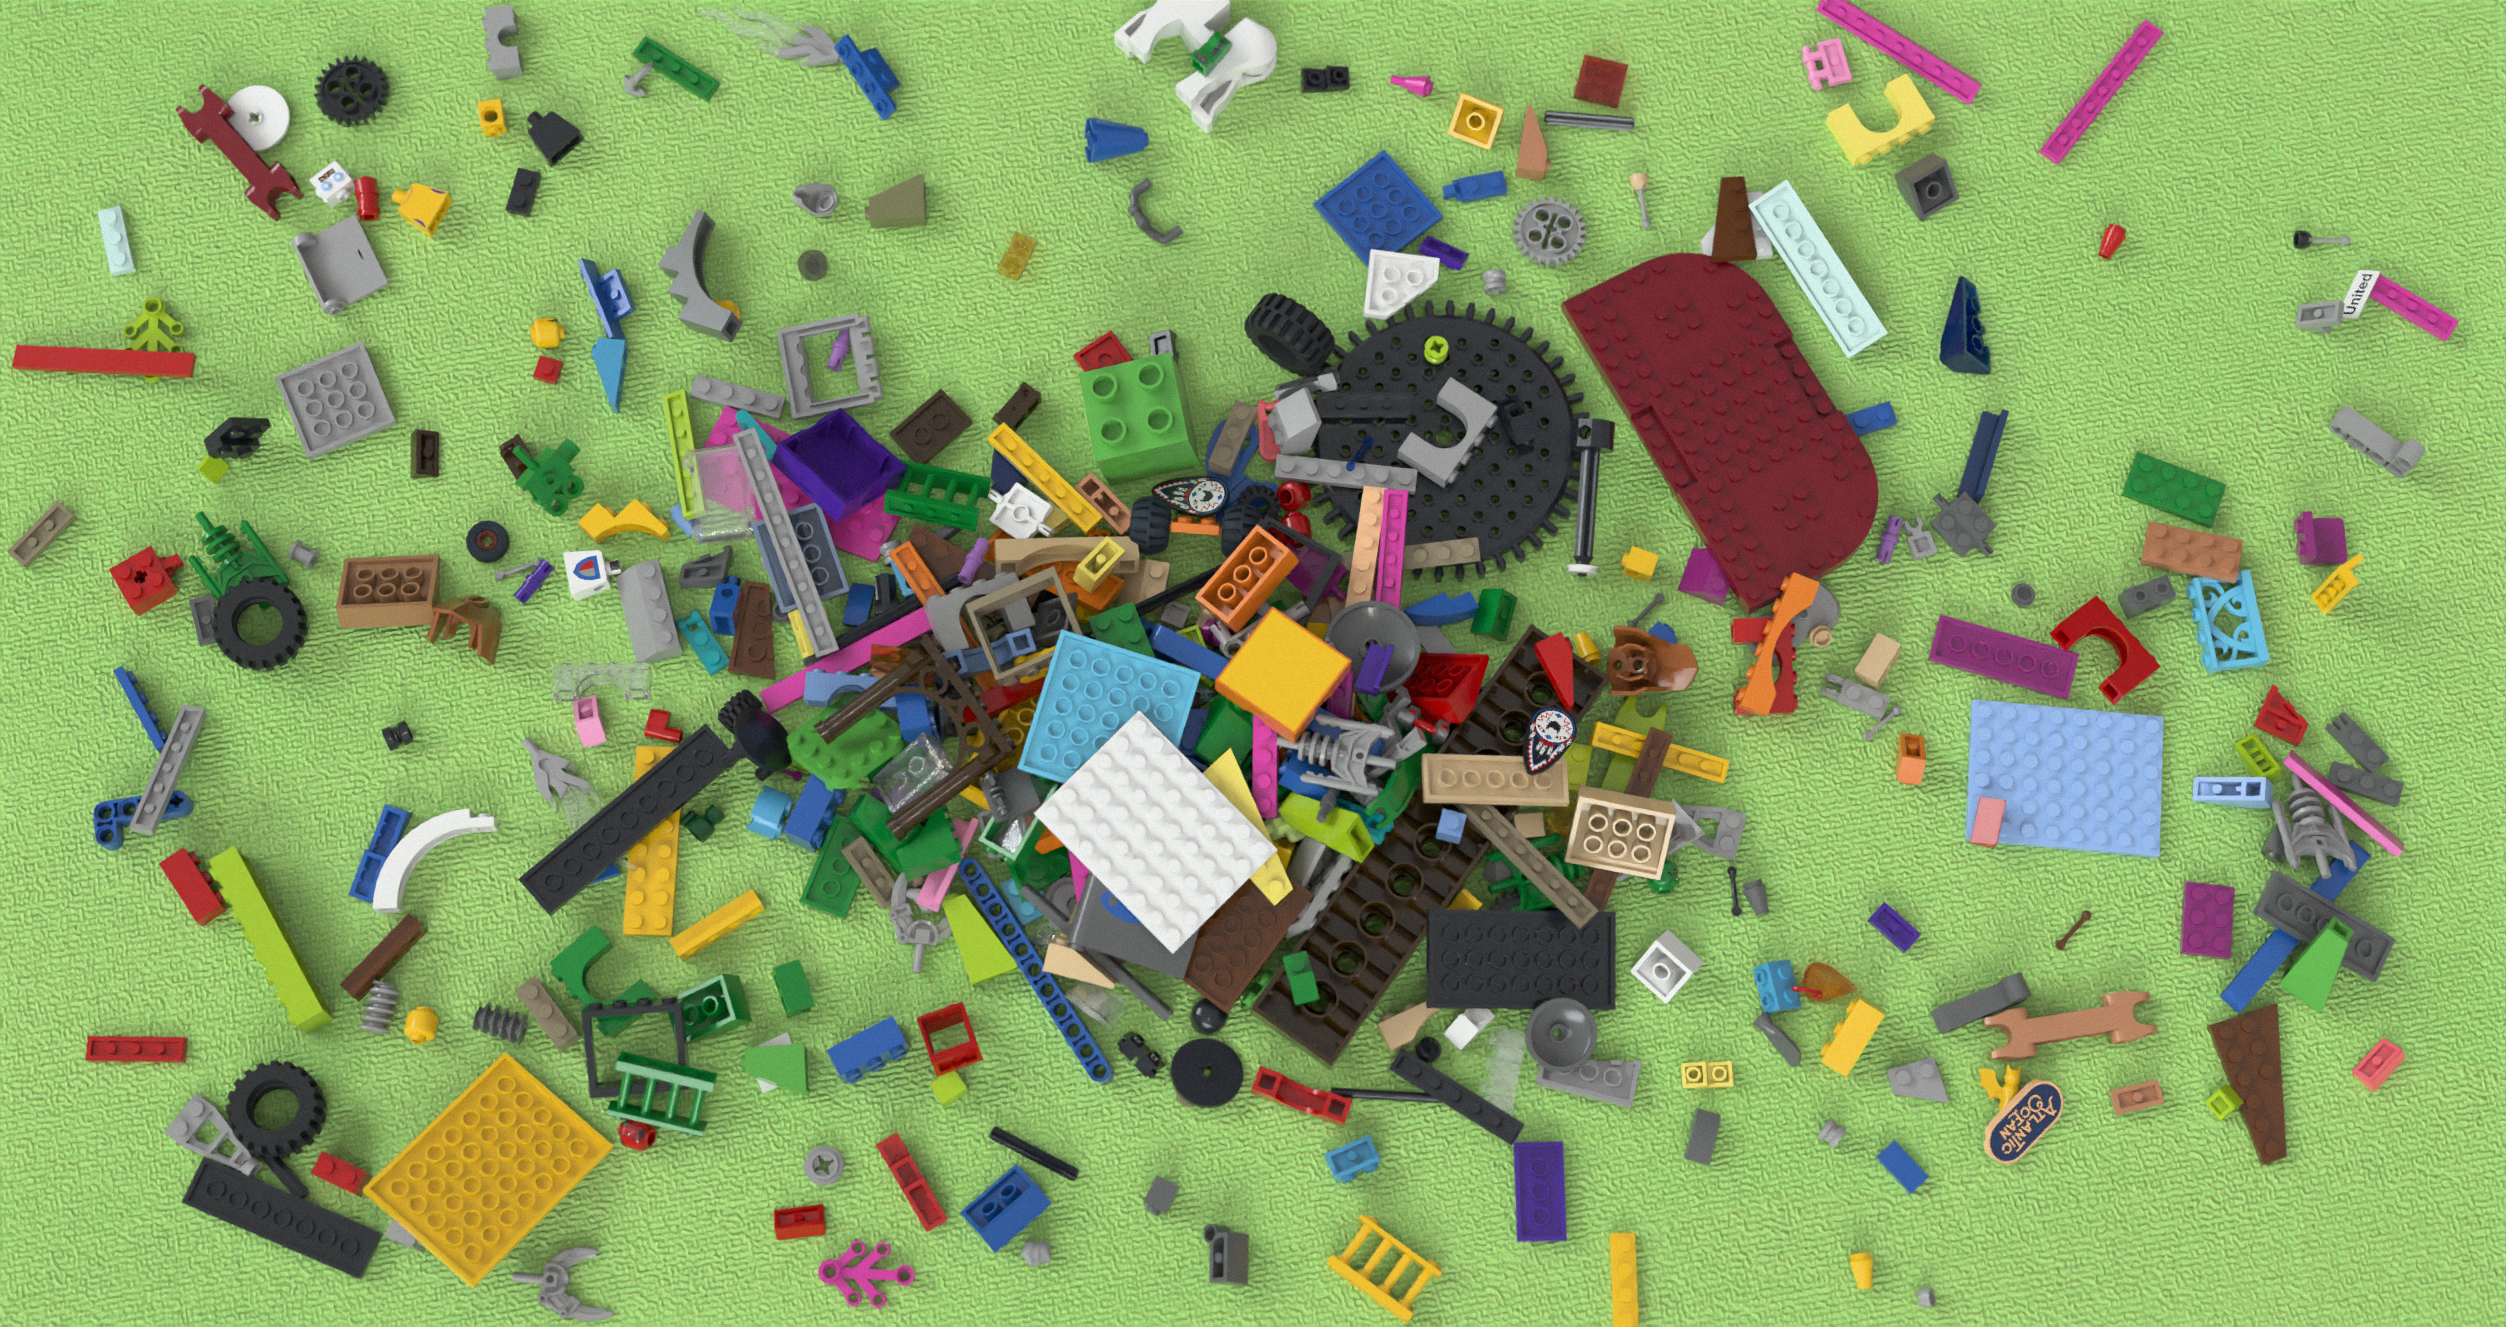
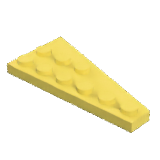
[1202,748,1293,906]

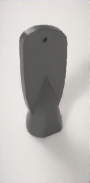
[1753,1011,1802,1067]

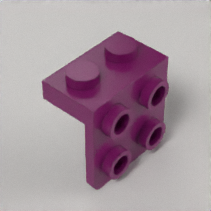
[2294,511,2347,565]

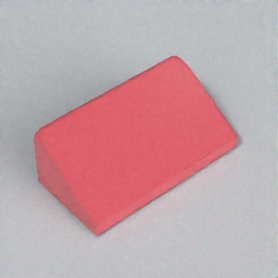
[2352,1037,2405,1092]

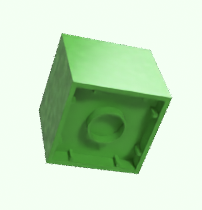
[1078,352,1201,486]

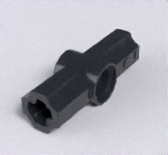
[874,573,900,630]

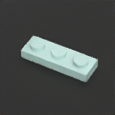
[97,206,136,277]

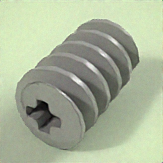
[358,981,402,1034]

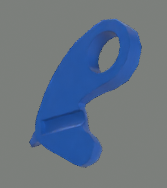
[1206,419,1278,523]

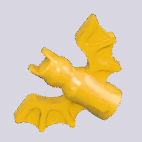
[1978,1064,2041,1112]

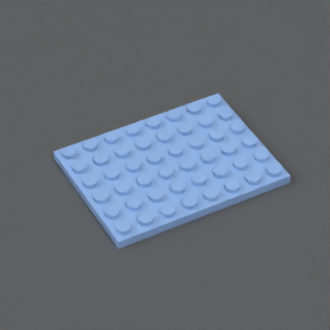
[1965,699,2163,858]

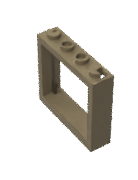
[965,566,1084,687]

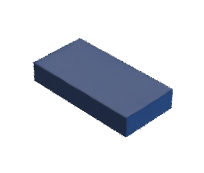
[1876,1140,1929,1194]

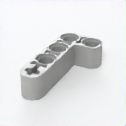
[2328,406,2425,478]

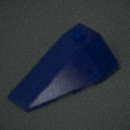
[1939,276,1991,375]

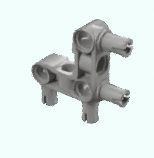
[1210,600,1336,660]

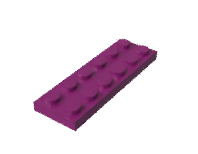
[1928,614,2079,700]

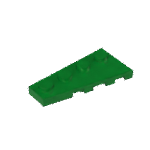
[1006,845,1072,903]

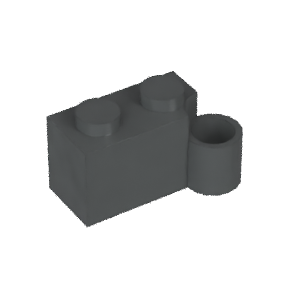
[1203,1223,1249,1286]

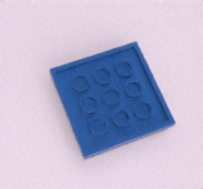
[1313,150,1443,268]

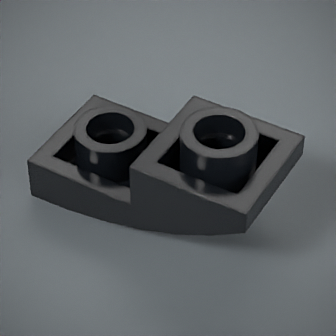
[1300,65,1350,93]

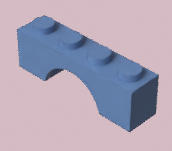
[936,628,1037,683]
[804,669,898,713]

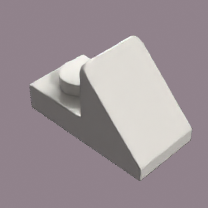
[1443,1008,1495,1052]

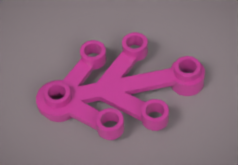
[818,1241,915,1308]

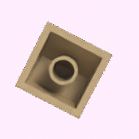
[1116,559,1171,616]

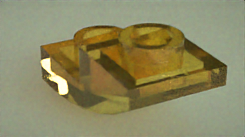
[996,231,1038,282]

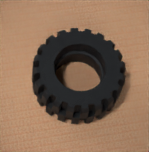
[1244,293,1335,377]
[211,577,308,671]
[226,1060,326,1159]

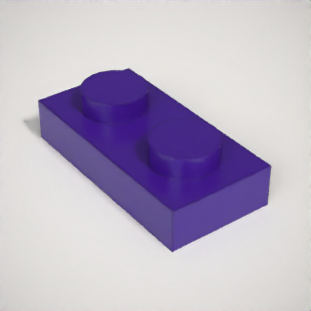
[1418,235,1469,271]
[1868,902,1921,953]

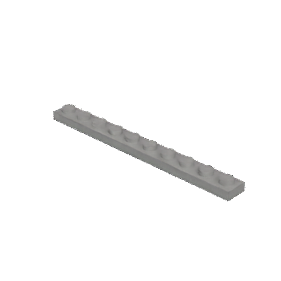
[732,427,839,658]

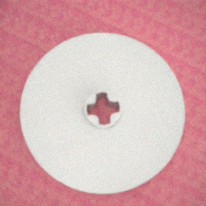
[228,85,290,152]

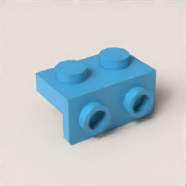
[1753,960,1802,1015]
[1324,1135,1382,1184]

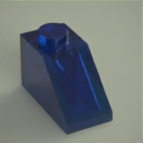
[991,448,1028,496]

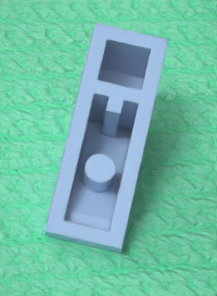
[2192,777,2273,808]

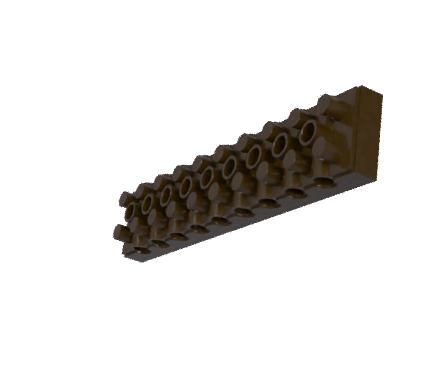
[1251,624,1610,1070]

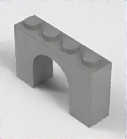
[1397,377,1498,488]
[924,571,1036,654]

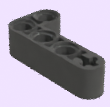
[1930,972,2032,1035]

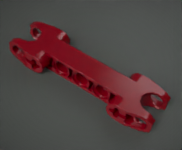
[175,83,304,222]

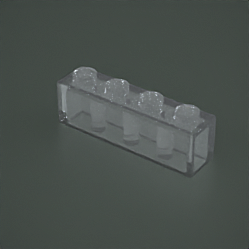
[1478,1027,1525,1126]

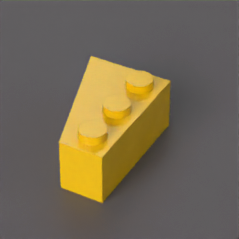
[1819,995,1885,1077]

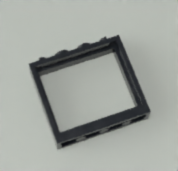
[1252,515,1343,628]
[581,995,690,1098]

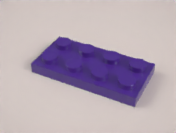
[1513,1141,1567,1242]

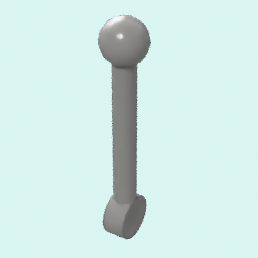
[495,558,542,581]
[1862,706,1901,741]

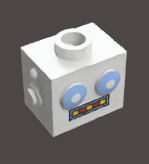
[310,161,355,208]

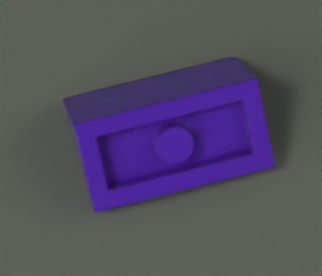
[1354,643,1395,697]

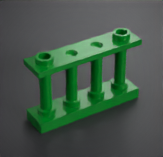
[884,459,991,532]
[606,1051,718,1137]

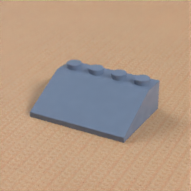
[751,503,850,614]

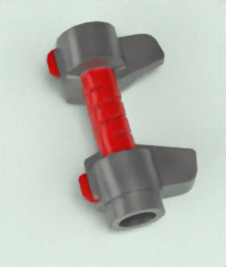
[1396,705,1450,745]

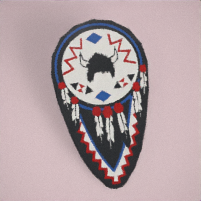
[1151,476,1230,517]
[1522,707,1577,776]

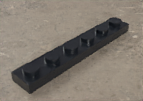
[1389,1048,1525,1146]

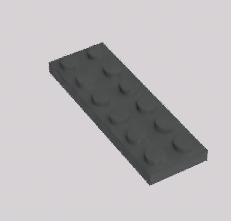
[2253,870,2396,982]

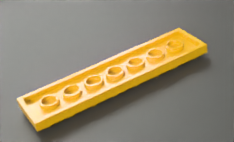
[623,746,682,937]

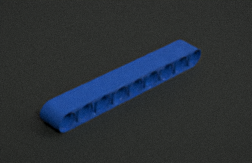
[2219,839,2371,1013]

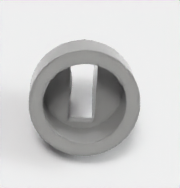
[1915,1287,1935,1308]

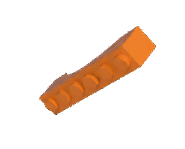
[1736,572,1820,717]

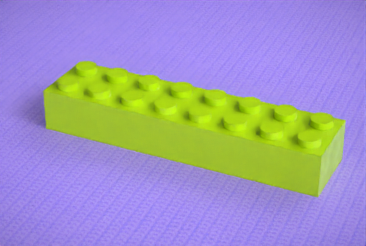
[208,846,335,1034]

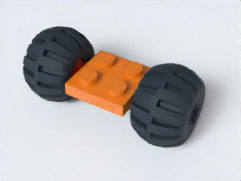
[1129,496,1263,558]

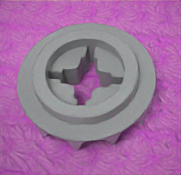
[804,1146,844,1186]

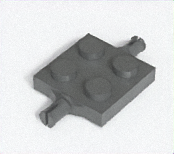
[1929,492,1997,558]

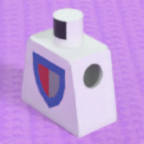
[563,550,622,601]

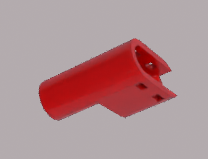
[644,708,683,744]

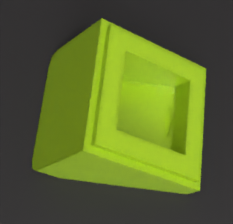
[196,453,229,484]
[2204,1084,2243,1121]

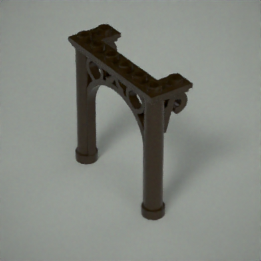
[814,633,1018,841]

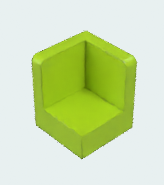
[930,1070,968,1108]

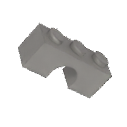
[482,4,524,80]

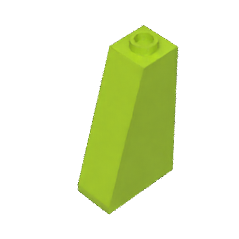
[1278,792,1375,863]
[941,892,1018,986]

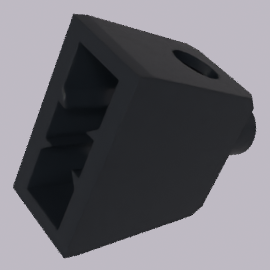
[527,111,584,168]

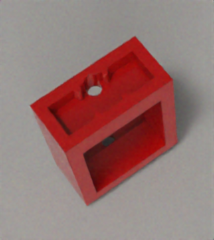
[916,1001,983,1077]

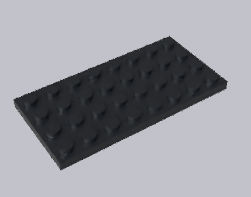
[1426,909,1616,1010]

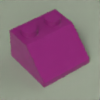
[1677,548,1730,607]

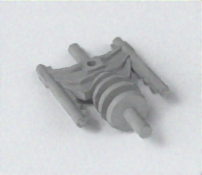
[1276,714,1397,797]
[2271,773,2357,879]

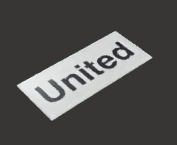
[2343,270,2380,319]

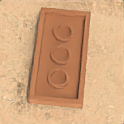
[2140,522,2243,584]

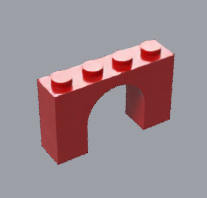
[2050,595,2161,705]
[1730,618,1798,716]

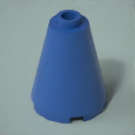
[1084,117,1149,163]

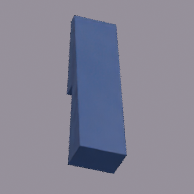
[349,804,413,903]

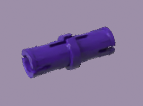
[513,559,555,605]

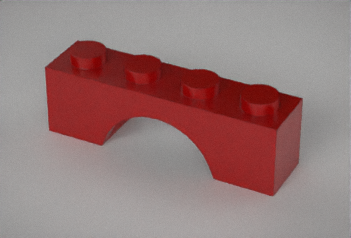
[1251,1066,1353,1127]

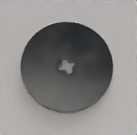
[1170,1038,1243,1108]

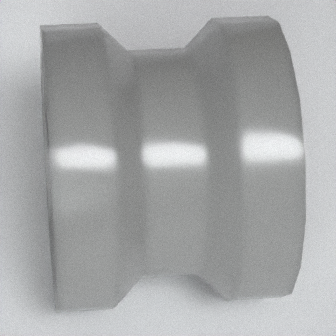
[1483,269,1507,295]
[879,540,902,567]
[1817,1118,1847,1149]

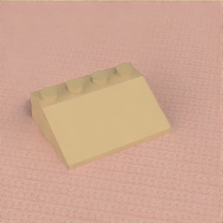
[1564,785,1675,880]

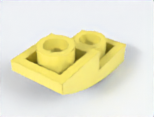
[1681,1061,1735,1089]

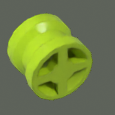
[1424,336,1448,364]

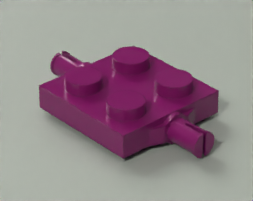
[1285,539,1348,606]

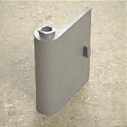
[291,214,389,315]

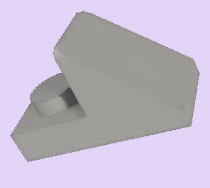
[2295,300,2345,334]

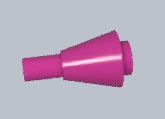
[1390,75,1433,98]

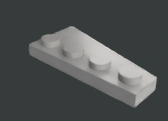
[1535,1060,1642,1109]

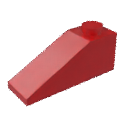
[1534,632,1573,713]

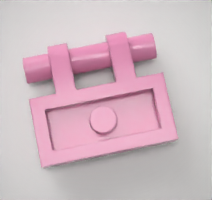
[1801,38,1852,91]

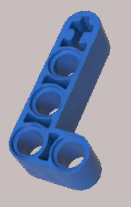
[93,791,194,851]

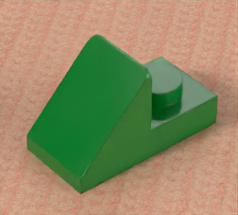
[1282,951,1319,1006]

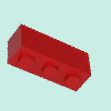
[159,847,227,927]

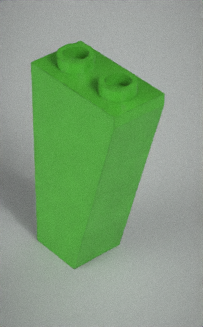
[2279,916,2354,1013]

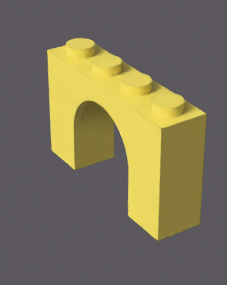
[1825,73,1935,167]

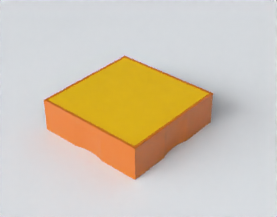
[1215,606,1352,744]

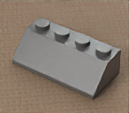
[616,558,684,666]

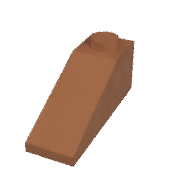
[1515,105,1551,181]
[1074,472,1131,536]

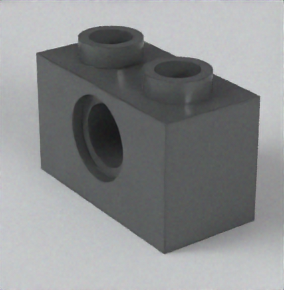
[2117,575,2177,620]

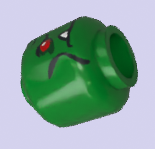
[1647,858,1679,895]

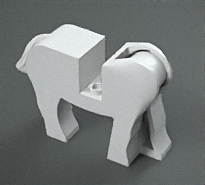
[1114,0,1277,135]

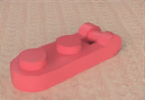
[1258,400,1282,463]

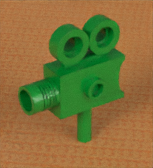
[513,438,584,516]

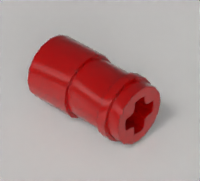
[354,176,381,221]

